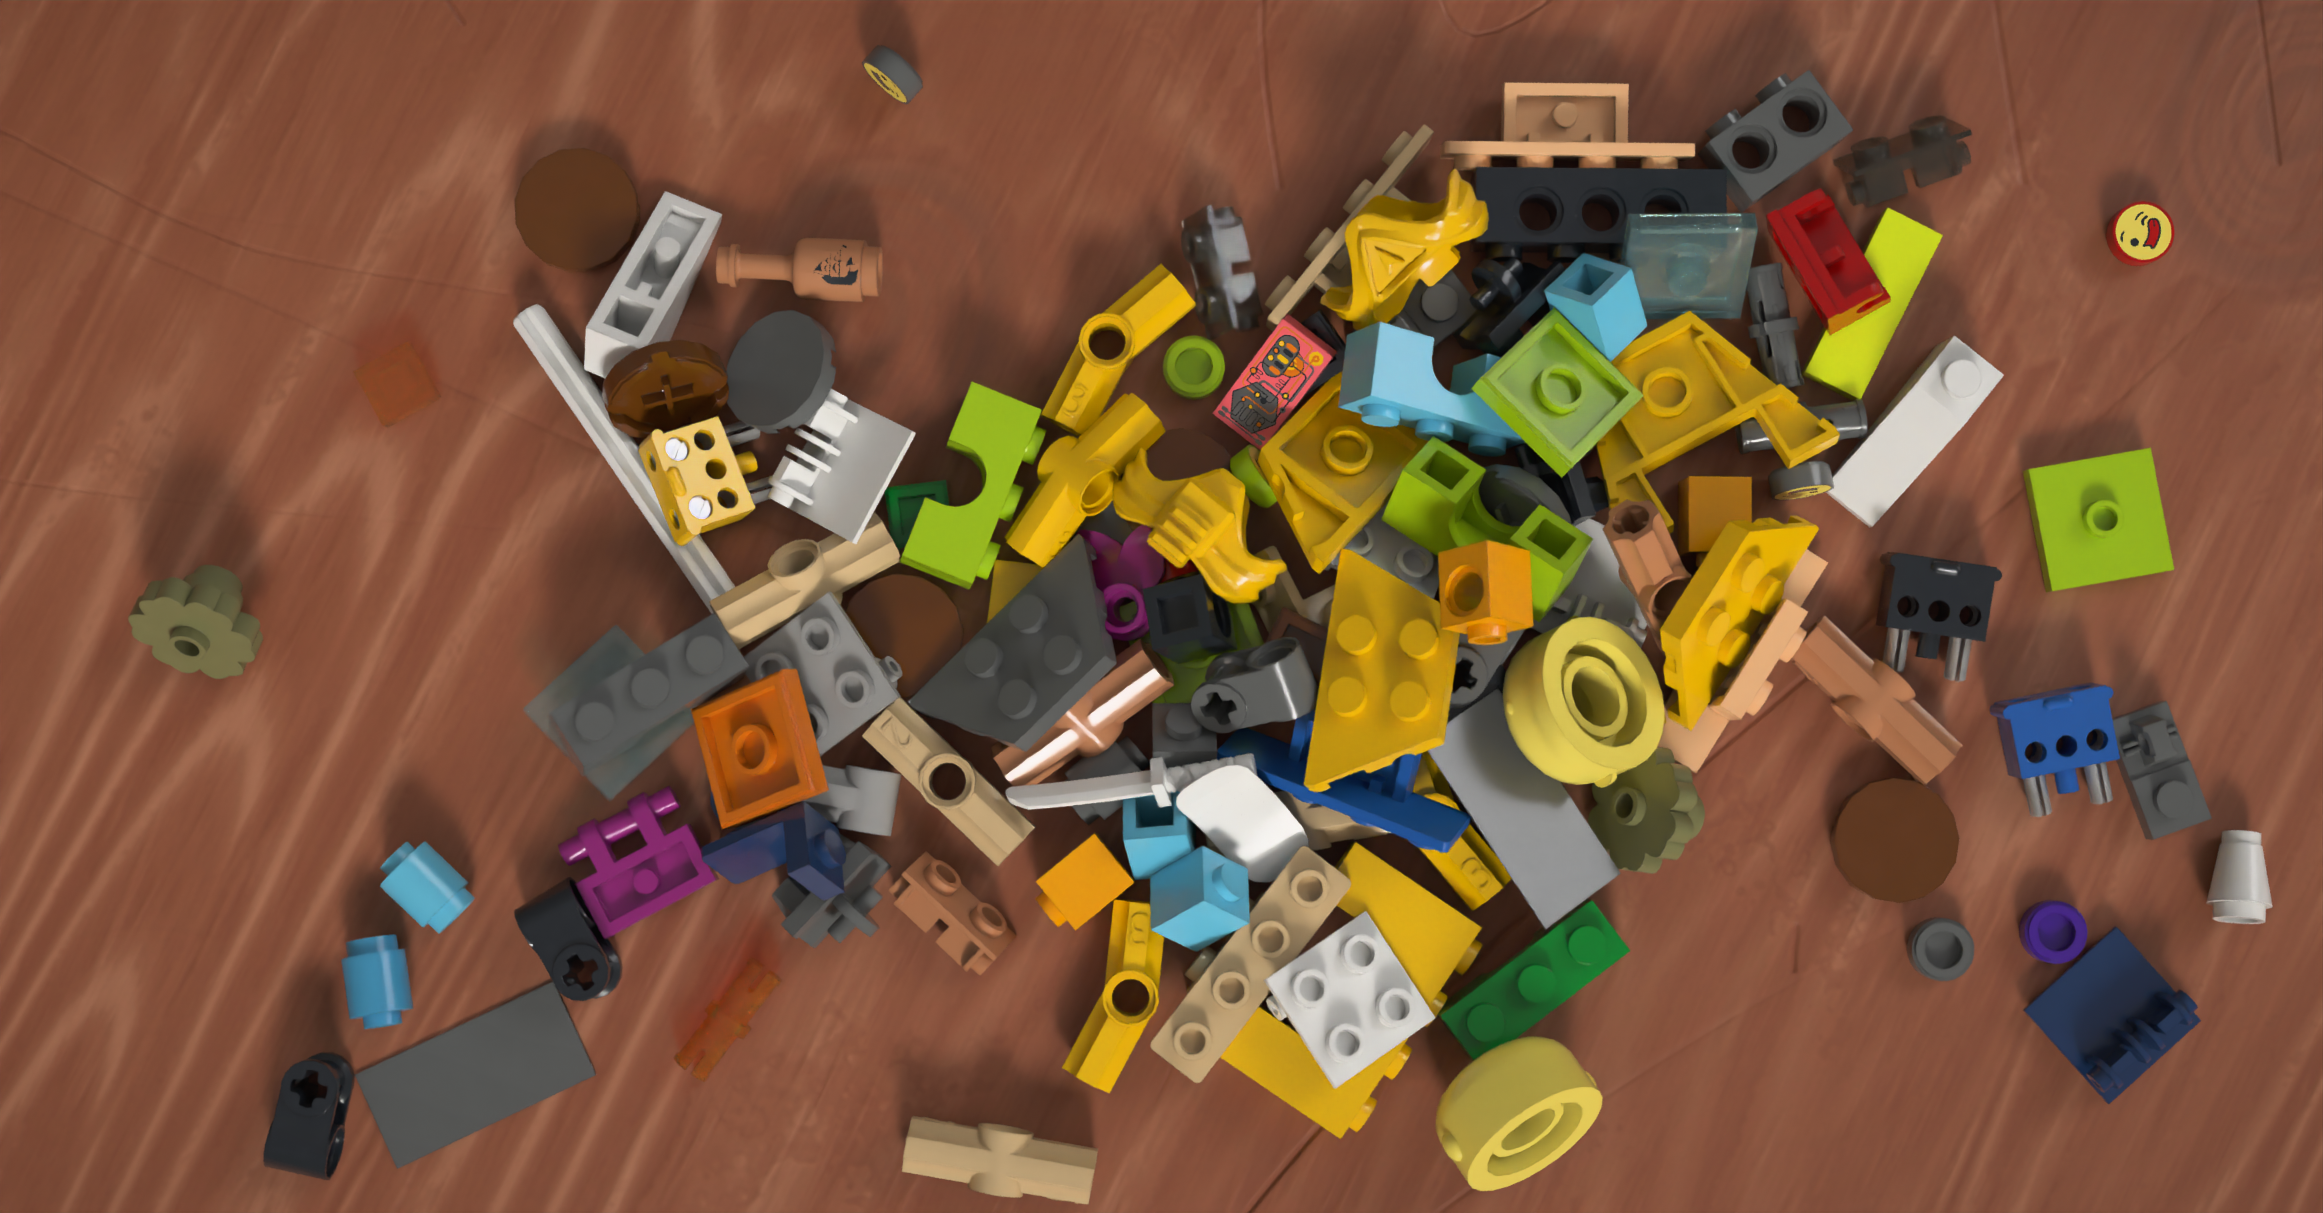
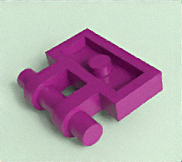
[558,786,719,939]

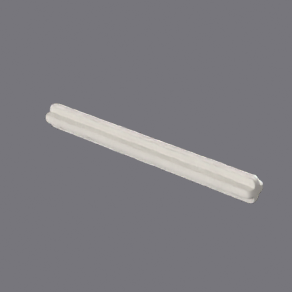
[513,304,735,614]

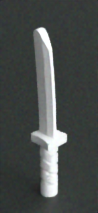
[1006,753,1257,810]

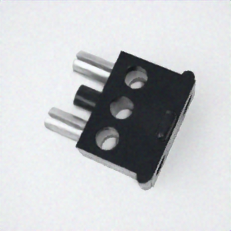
[1876,552,2002,682]

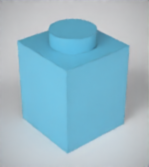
[1544,253,1647,362]
[1123,791,1196,880]
[1150,846,1250,952]

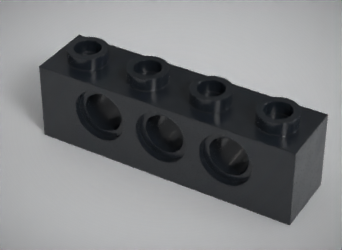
[1470,167,1727,264]

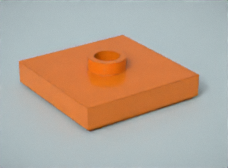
[691,669,829,829]

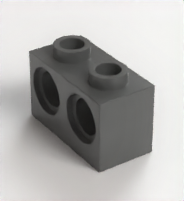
[1698,70,1853,213]

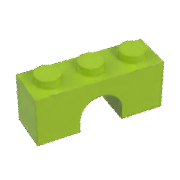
[900,382,1047,590]
[1381,436,1593,623]

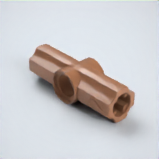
[1602,499,1693,657]
[1790,616,1963,784]
[991,639,1175,786]

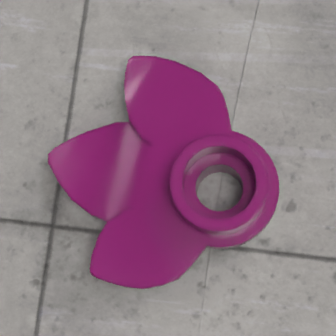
[1076,524,1166,641]

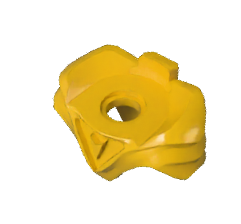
[1320,168,1489,331]
[1112,448,1287,604]

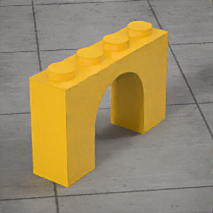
[1220,841,1483,1139]

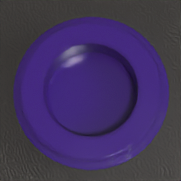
[2019,900,2087,964]

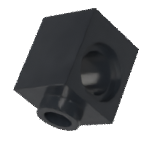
[1143,574,1237,664]

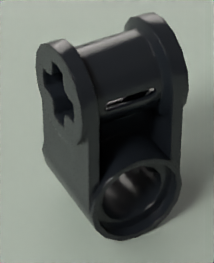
[514,877,622,1001]
[263,1052,355,1180]

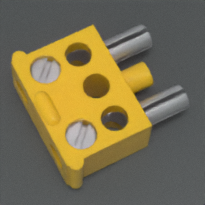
[638,416,773,546]

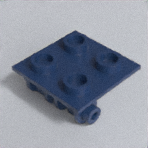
[2023,926,2201,1104]

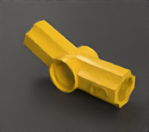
[1041,264,1196,437]
[1004,392,1166,567]
[1413,751,1512,911]
[1062,899,1165,1093]

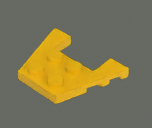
[1595,311,1840,534]

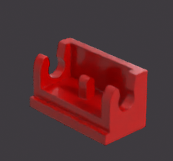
[1766,188,1891,335]

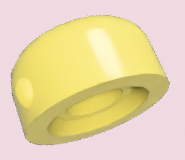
[1503,616,1665,788]
[1435,1036,1603,1191]

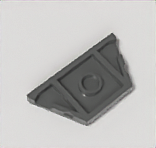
[908,534,1117,752]

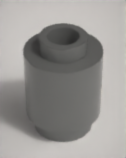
[1064,736,1150,826]

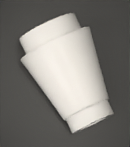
[2206,830,2273,924]

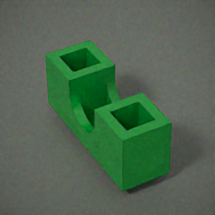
[1438,899,1631,1061]

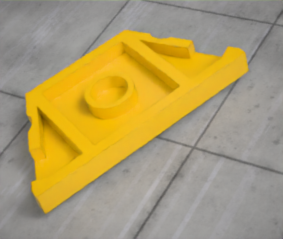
[1257,372,1428,574]
[1660,515,1819,731]
[1304,549,1460,792]

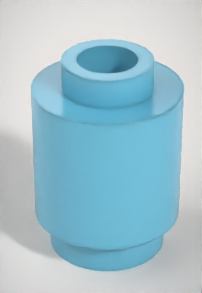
[380,841,475,934]

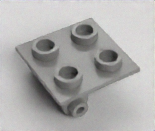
[743,592,902,756]

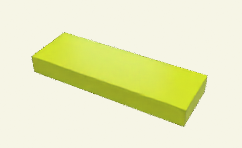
[1801,207,1943,401]

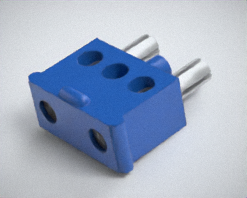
[1989,682,2120,817]

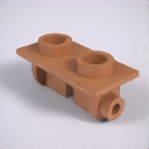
[888,851,1017,976]

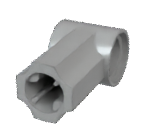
[777,765,902,836]

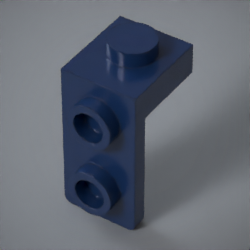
[701,801,846,901]

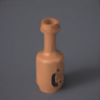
[716,237,883,302]

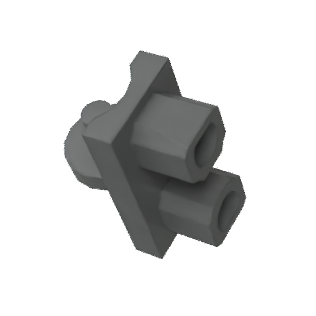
[772,833,892,948]

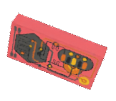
[1212,314,1337,450]

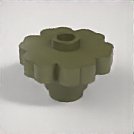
[128,565,263,679]
[1588,746,1705,874]

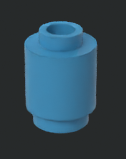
[341,935,414,1030]

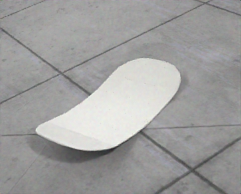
[1176,765,1308,882]

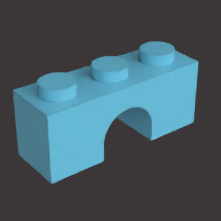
[1338,322,1526,456]

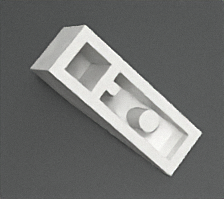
[584,191,722,378]
[1826,336,2004,528]

